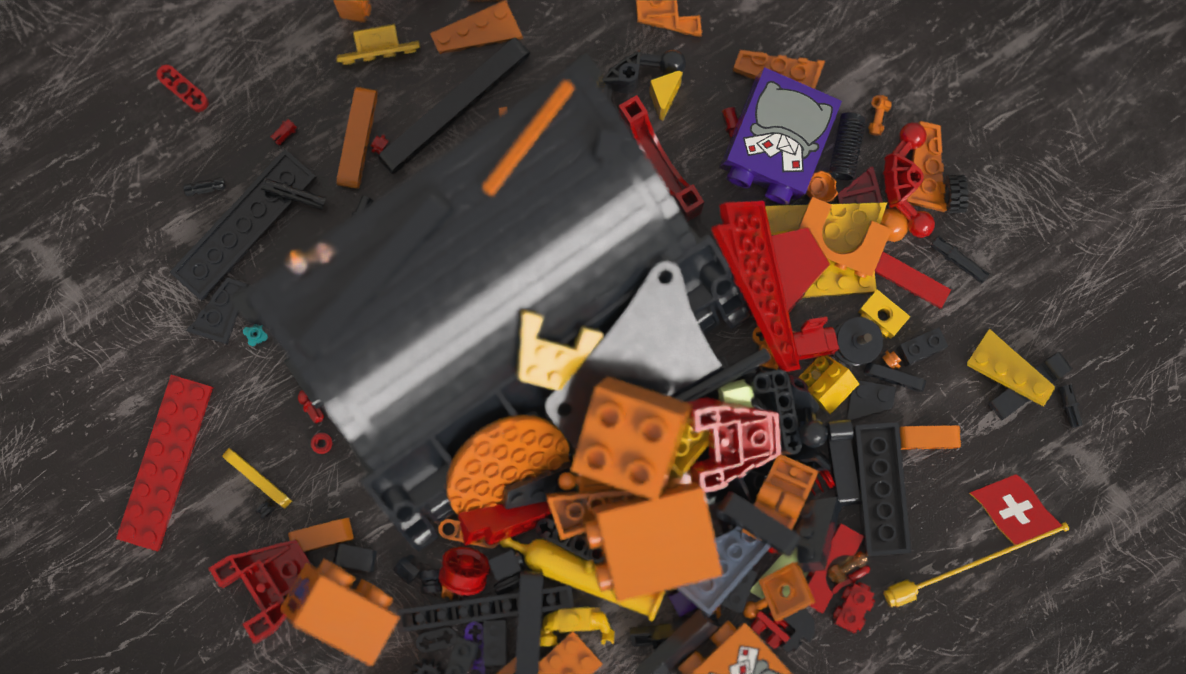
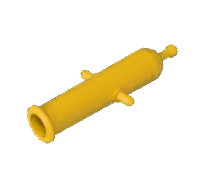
[499,537,665,621]

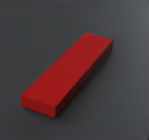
[875,252,951,309]

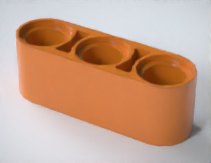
[899,426,961,450]
[288,518,354,552]
[439,519,500,549]

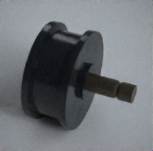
[835,317,883,366]

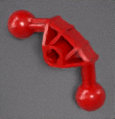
[883,122,935,238]

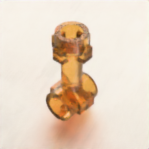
[287,243,333,272]
[827,551,868,585]

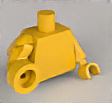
[540,607,615,646]

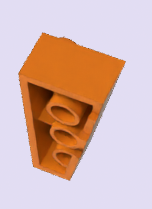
[546,488,641,540]

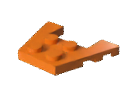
[636,0,702,36]

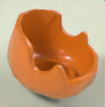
[806,171,838,202]
[880,207,908,242]

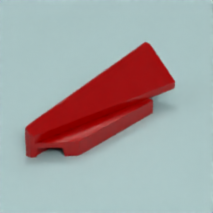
[458,501,552,545]

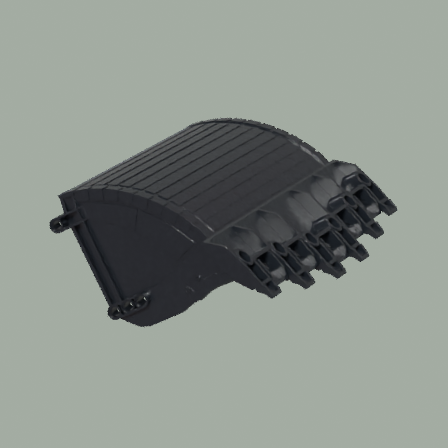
[230,53,750,551]

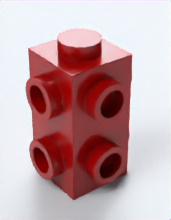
[832,582,875,633]

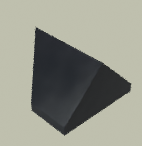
[786,442,830,471]

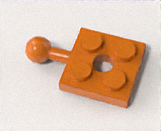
[742,562,815,621]

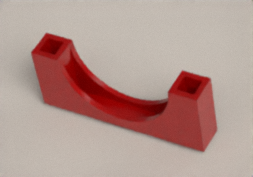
[618,95,704,222]

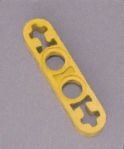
[222,448,292,509]

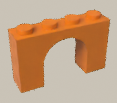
[798,196,892,278]

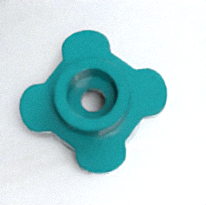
[243,326,268,346]

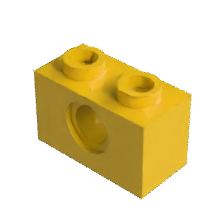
[858,290,910,339]

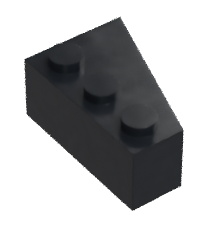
[795,497,842,573]

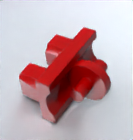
[750,611,790,649]

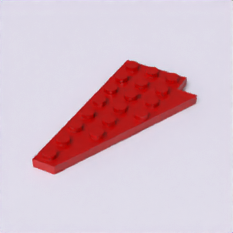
[711,201,801,372]

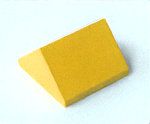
[649,71,683,121]

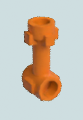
[869,95,892,136]

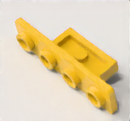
[337,24,420,65]

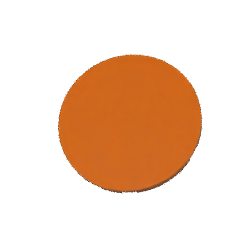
[446,416,570,515]

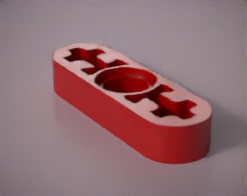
[157,65,208,112]

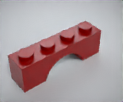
[807,524,864,613]

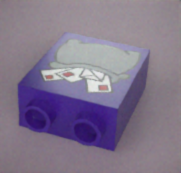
[719,67,842,205]

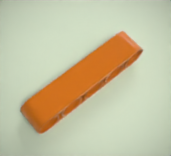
[337,87,378,189]

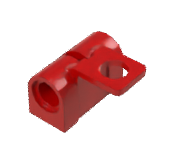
[793,317,839,360]

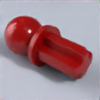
[298,390,324,423]

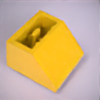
[798,356,859,414]

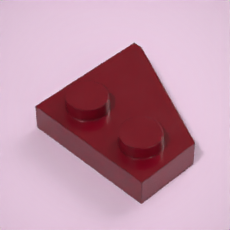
[836,167,883,204]

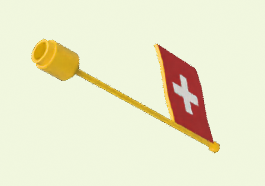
[884,474,1069,607]

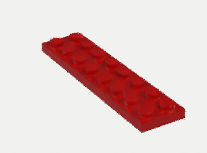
[116,375,213,552]

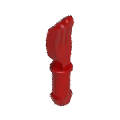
[831,565,870,594]

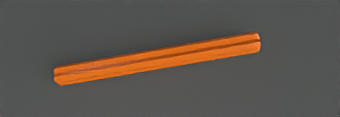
[482,81,573,195]

